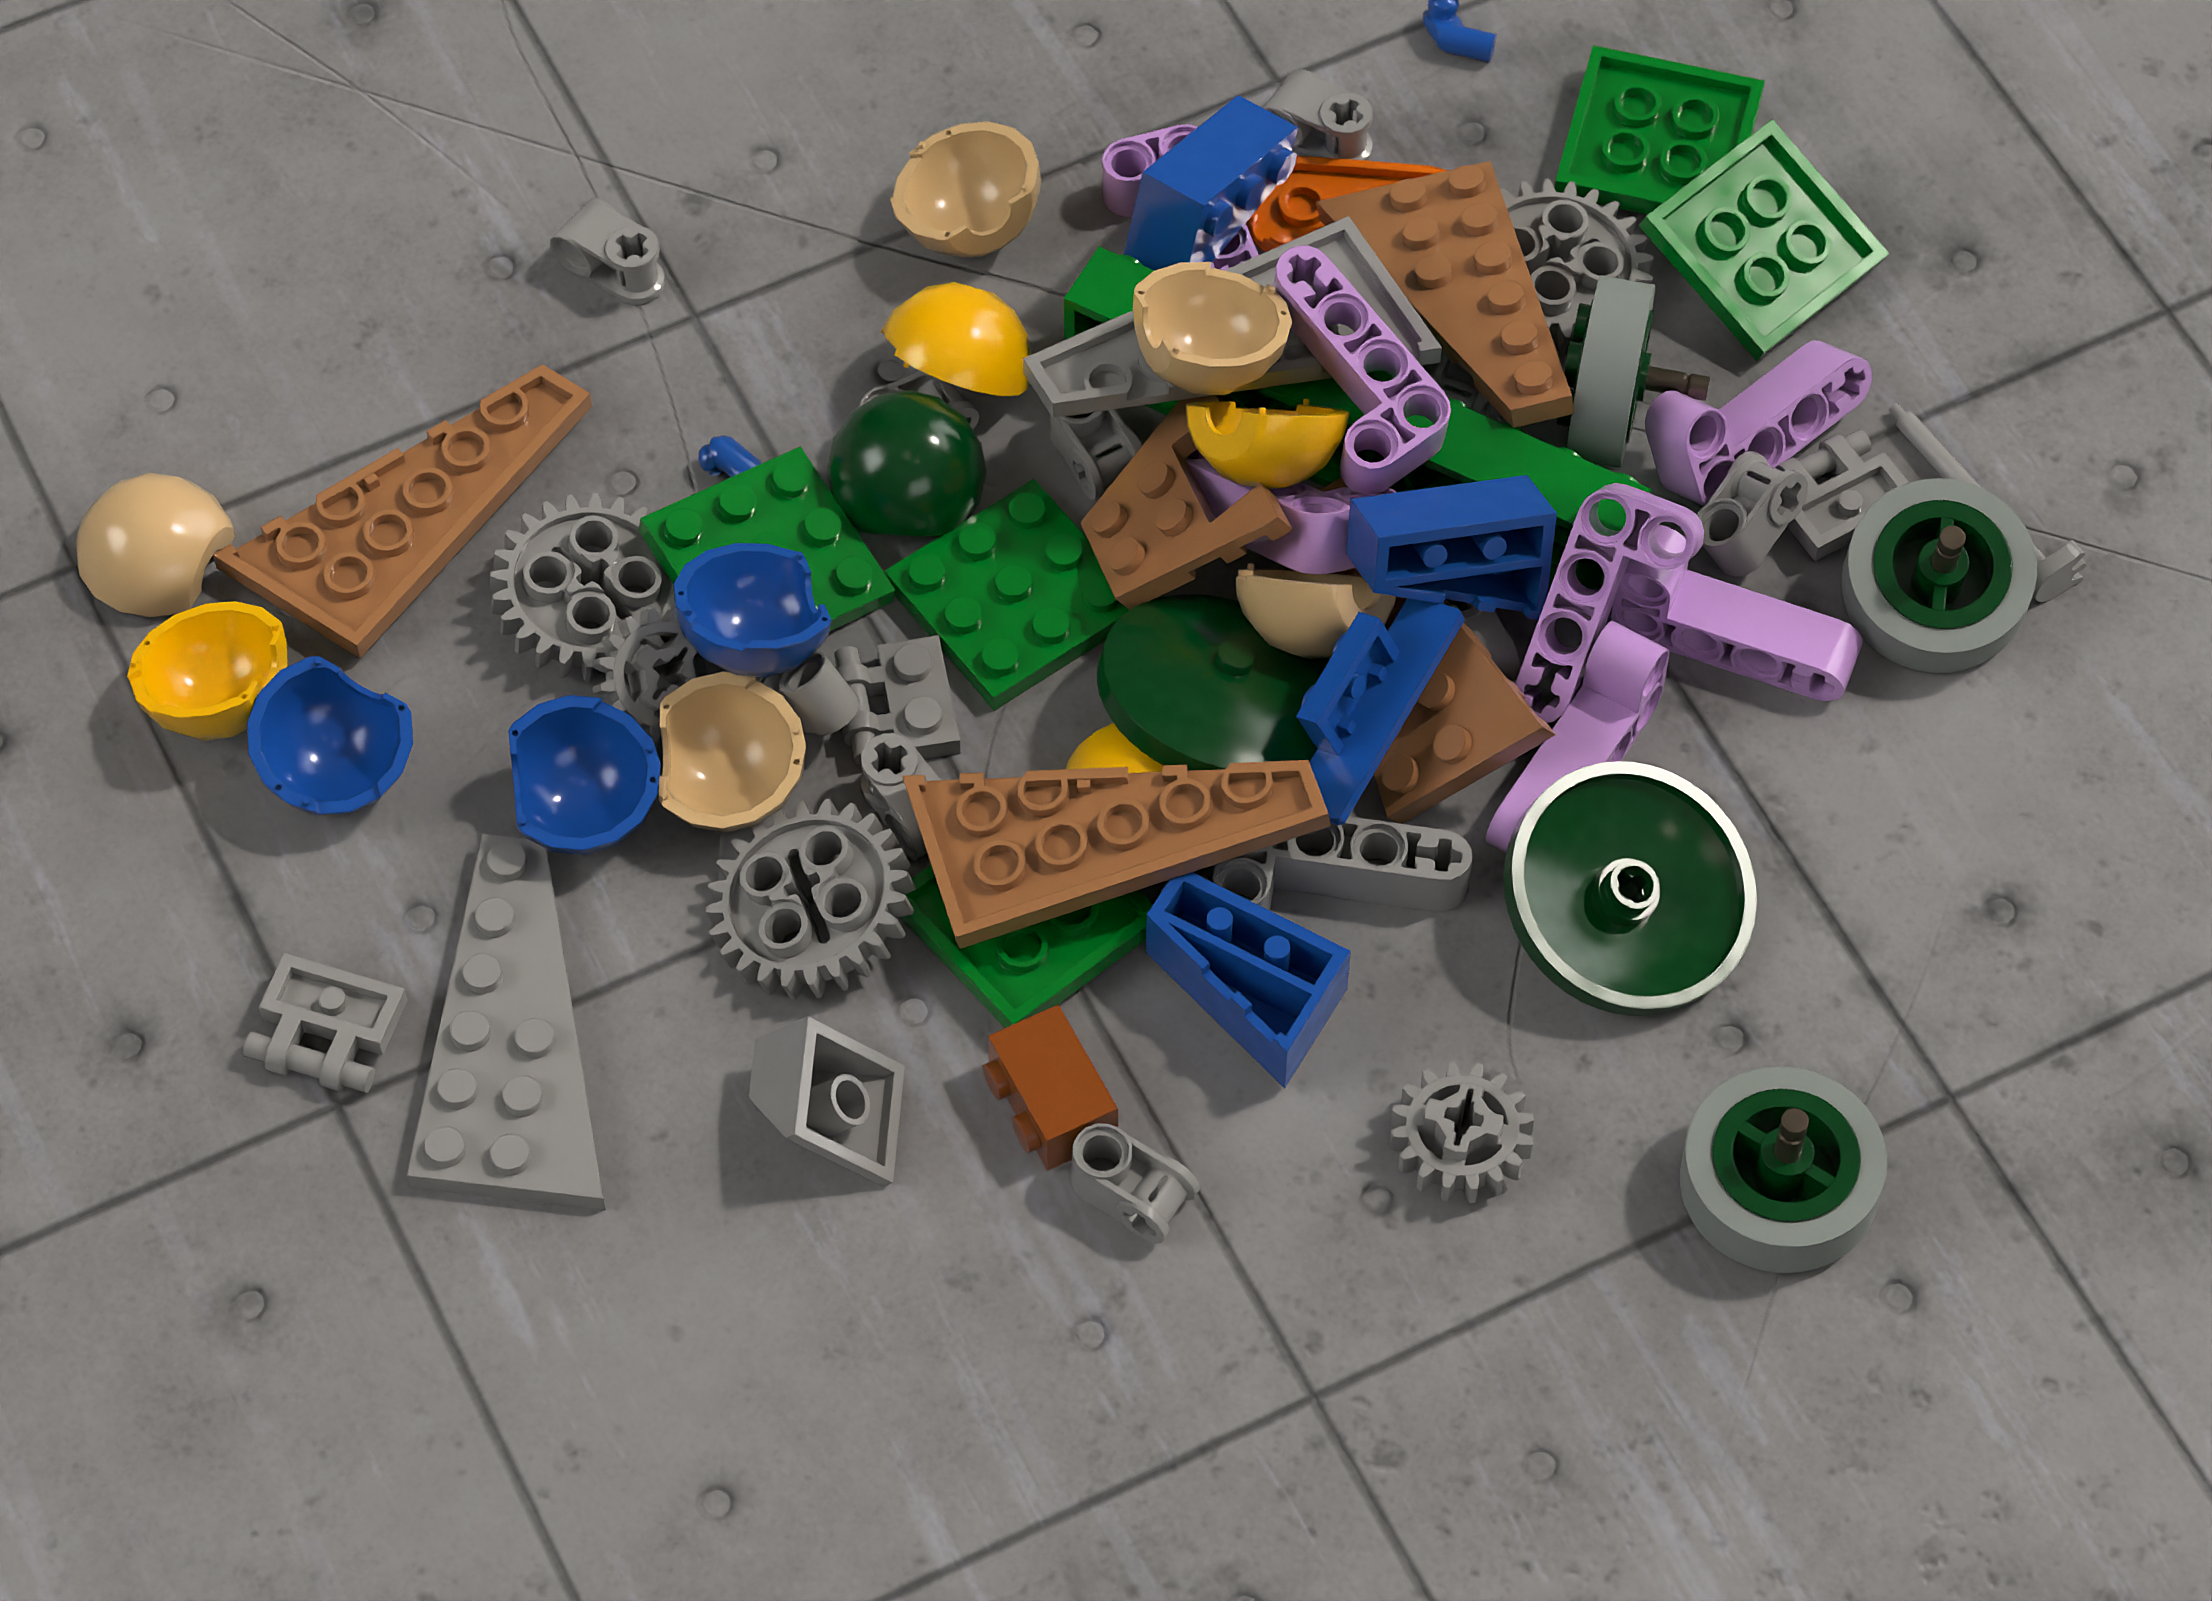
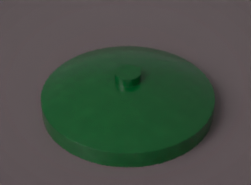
[1096,594,1329,771]
[1503,761,1757,1016]

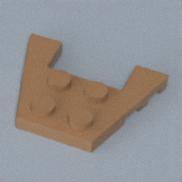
[1080,395,1292,610]

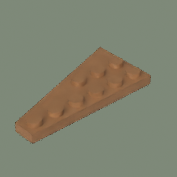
[1316,161,1574,428]
[213,364,592,659]
[1320,477,1556,824]
[902,760,1331,949]

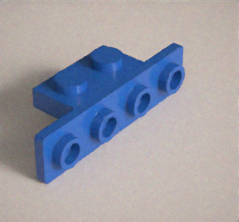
[1296,598,1465,825]

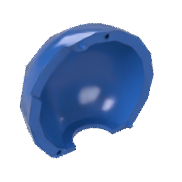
[674,543,832,677]
[247,656,413,815]
[508,695,661,855]

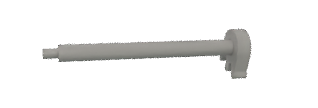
[1889,403,2087,603]

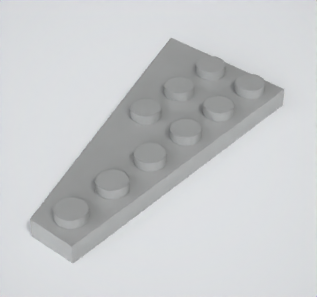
[1023,216,1442,418]
[407,834,605,1210]

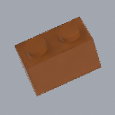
[982,1004,1118,1171]

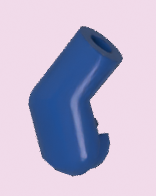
[1423,0,1497,62]
[698,435,762,477]

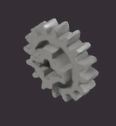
[592,607,724,743]
[1390,1061,1534,1203]

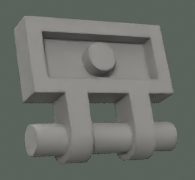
[1776,429,1909,561]
[834,635,961,765]
[243,953,408,1093]

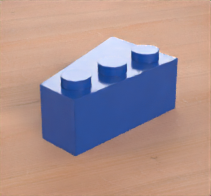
[1123,95,1298,271]
[1346,475,1557,620]
[1146,872,1351,1088]

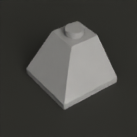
[749,1016,905,1186]

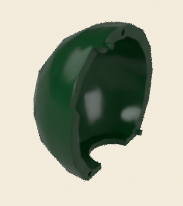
[827,390,987,536]

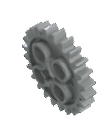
[1500,179,1653,354]
[490,493,675,682]
[706,799,916,1000]

